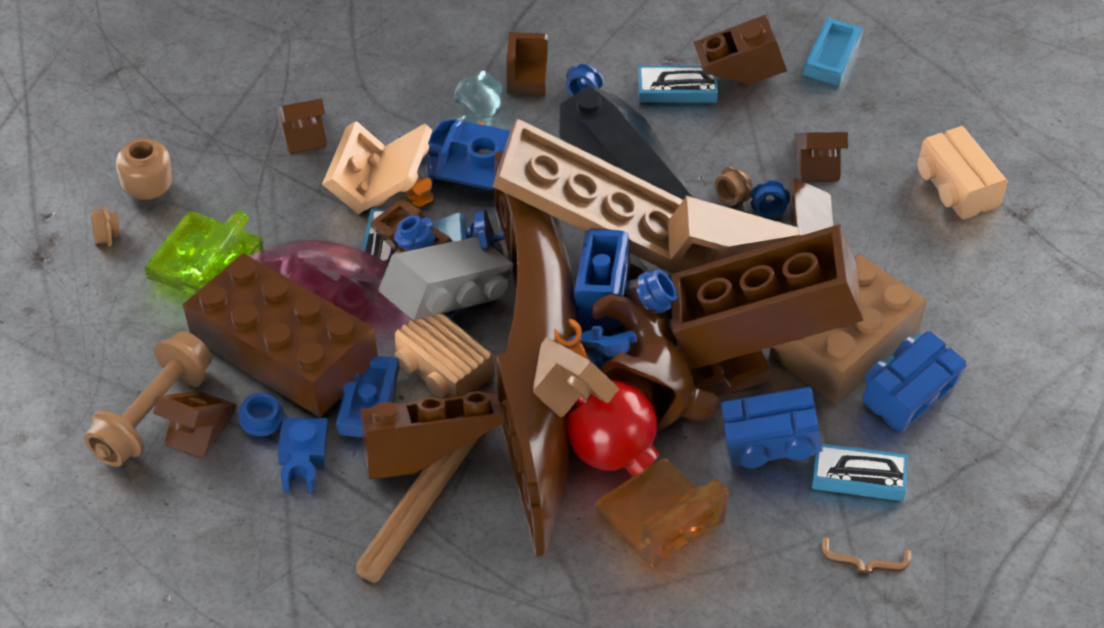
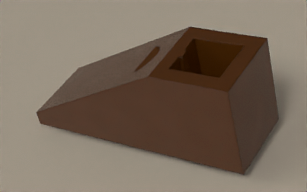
[360,391,504,479]

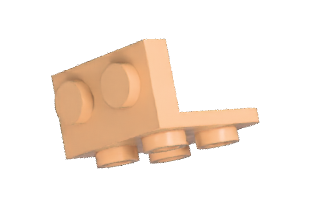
[322,121,432,214]

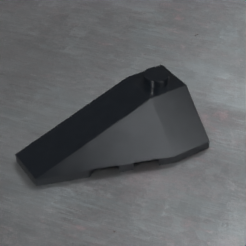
[559,86,695,200]

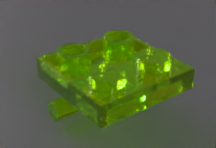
[144,210,264,296]

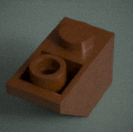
[693,14,787,85]

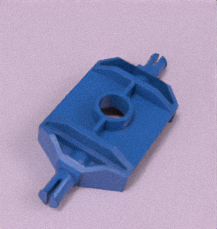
[399,119,510,191]

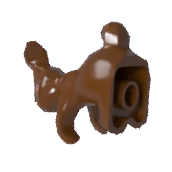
[584,263,719,432]

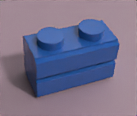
[574,229,631,329]
[862,331,967,433]
[721,387,823,468]

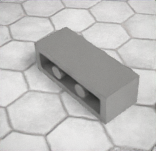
[378,236,514,320]

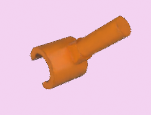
[406,171,434,208]
[554,319,590,360]

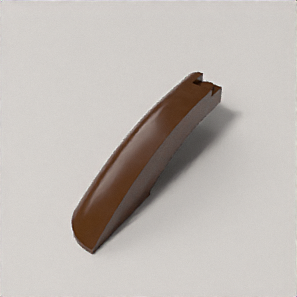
[494,151,577,556]

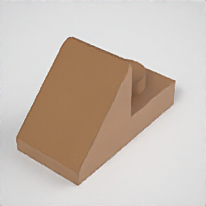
[533,337,619,417]

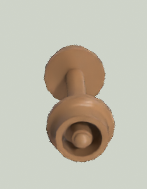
[84,331,212,467]

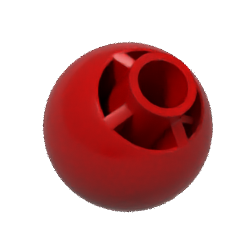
[567,379,659,477]

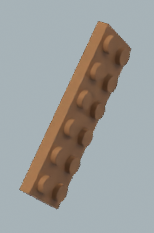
[492,119,694,274]

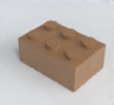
[769,253,927,405]

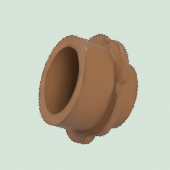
[714,167,752,206]
[91,205,120,247]

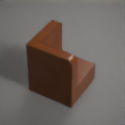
[506,32,548,95]

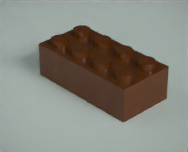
[672,224,863,370]
[182,253,378,417]

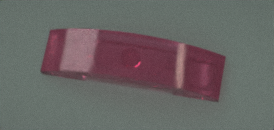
[250,240,399,309]

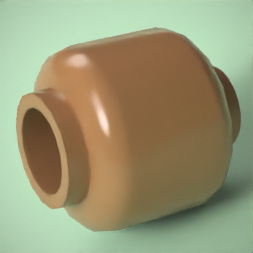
[116,138,173,200]

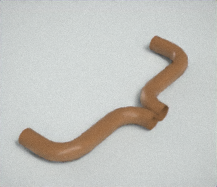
[822,537,911,574]

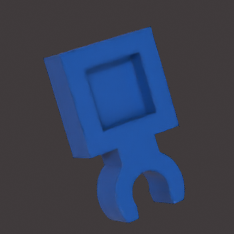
[278,417,329,492]

